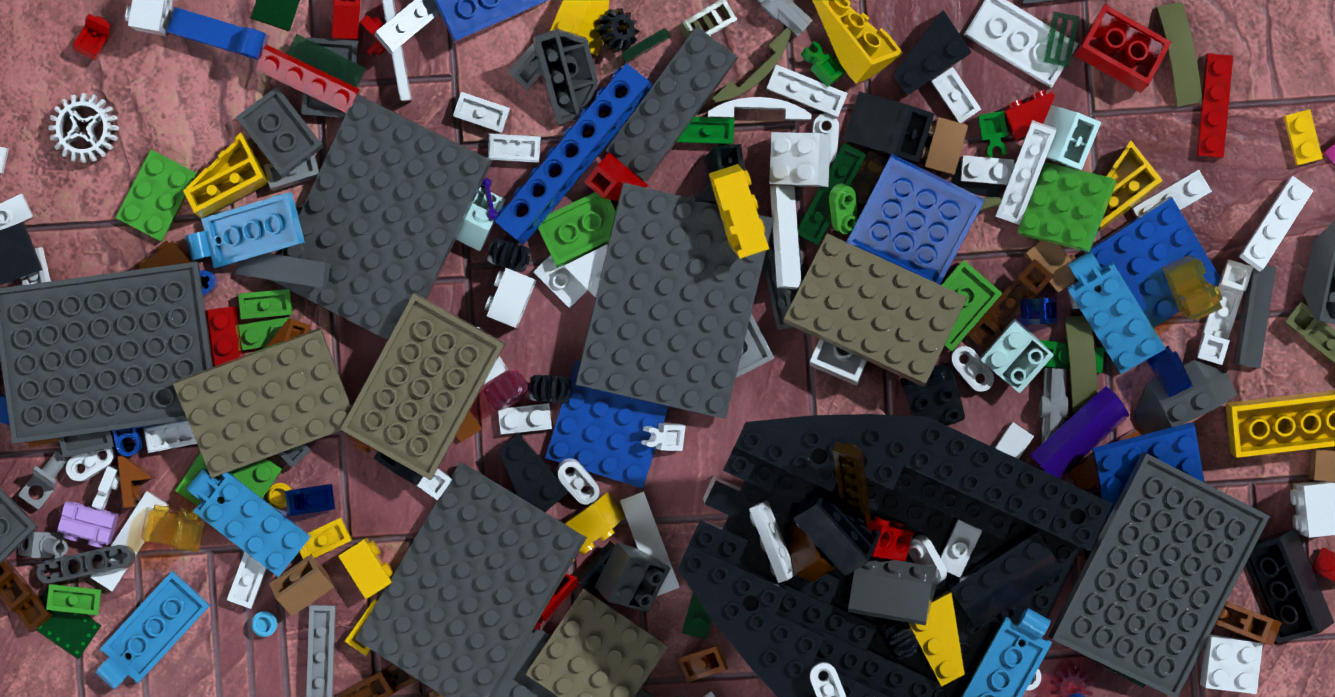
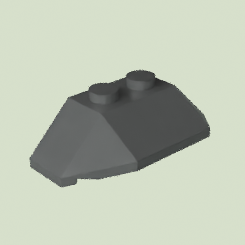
[533,29,599,125]
[1302,220,1335,325]
[1134,360,1237,435]

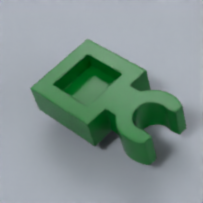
[801,41,846,87]
[977,111,1008,158]

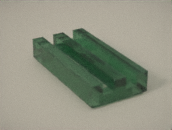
[1043,11,1079,68]
[621,28,670,64]

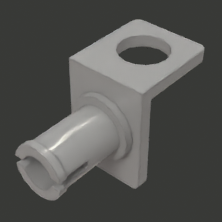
[19,451,68,510]
[18,531,68,558]

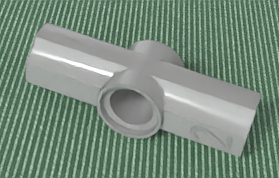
[757,0,813,37]
[1039,368,1068,445]

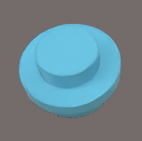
[251,611,277,637]

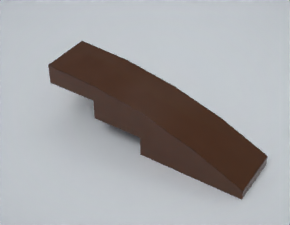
[0,559,52,632]
[339,664,418,697]

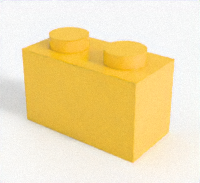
[338,538,394,599]

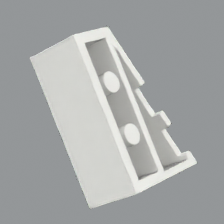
[564,244,608,297]

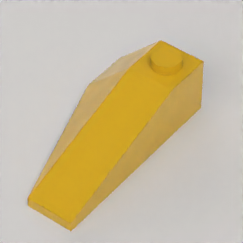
[550,0,609,56]

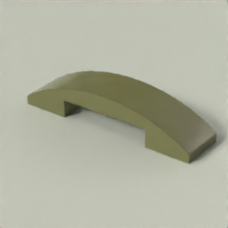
[1156,2,1202,107]
[712,27,791,104]
[1285,302,1335,364]
[1064,316,1098,416]

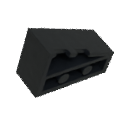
[891,10,972,98]

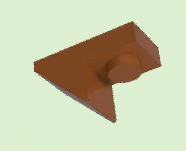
[118,455,155,508]
[677,643,728,683]

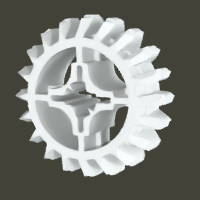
[48,93,119,163]

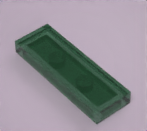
[287,34,367,88]

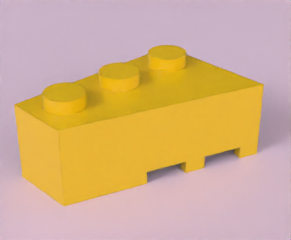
[183,132,269,218]
[1098,141,1163,232]
[709,164,769,259]
[564,492,626,561]
[908,591,965,687]

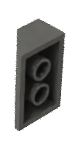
[848,556,937,625]

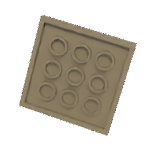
[525,588,668,697]

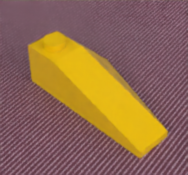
[813,0,903,84]

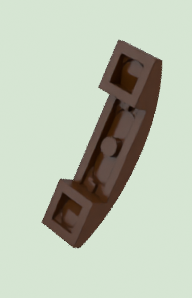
[967,259,1054,351]

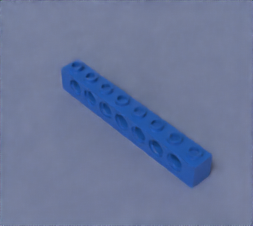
[495,63,653,245]

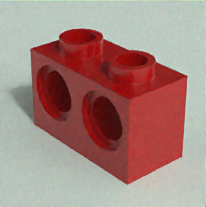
[868,516,915,561]

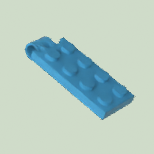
[185,192,305,268]
[1068,251,1166,374]
[187,468,311,577]
[95,571,211,690]
[961,608,1052,697]

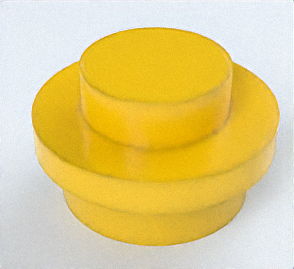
[267,483,293,509]

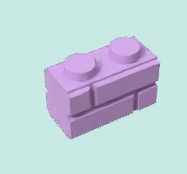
[57,501,119,548]

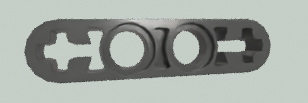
[37,545,135,584]

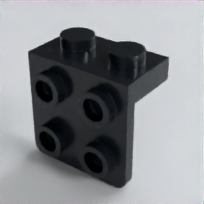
[899,363,965,426]

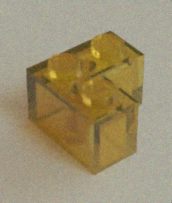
[1161,255,1223,321]
[141,504,204,552]

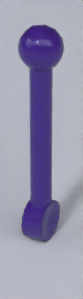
[482,178,498,220]

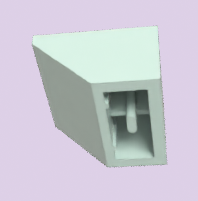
[1044,105,1101,171]
[456,187,506,251]
[980,318,1054,393]

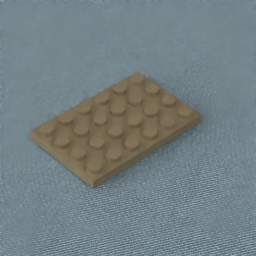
[783,234,967,387]
[340,293,506,480]
[173,328,352,478]

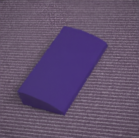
[1030,386,1129,479]

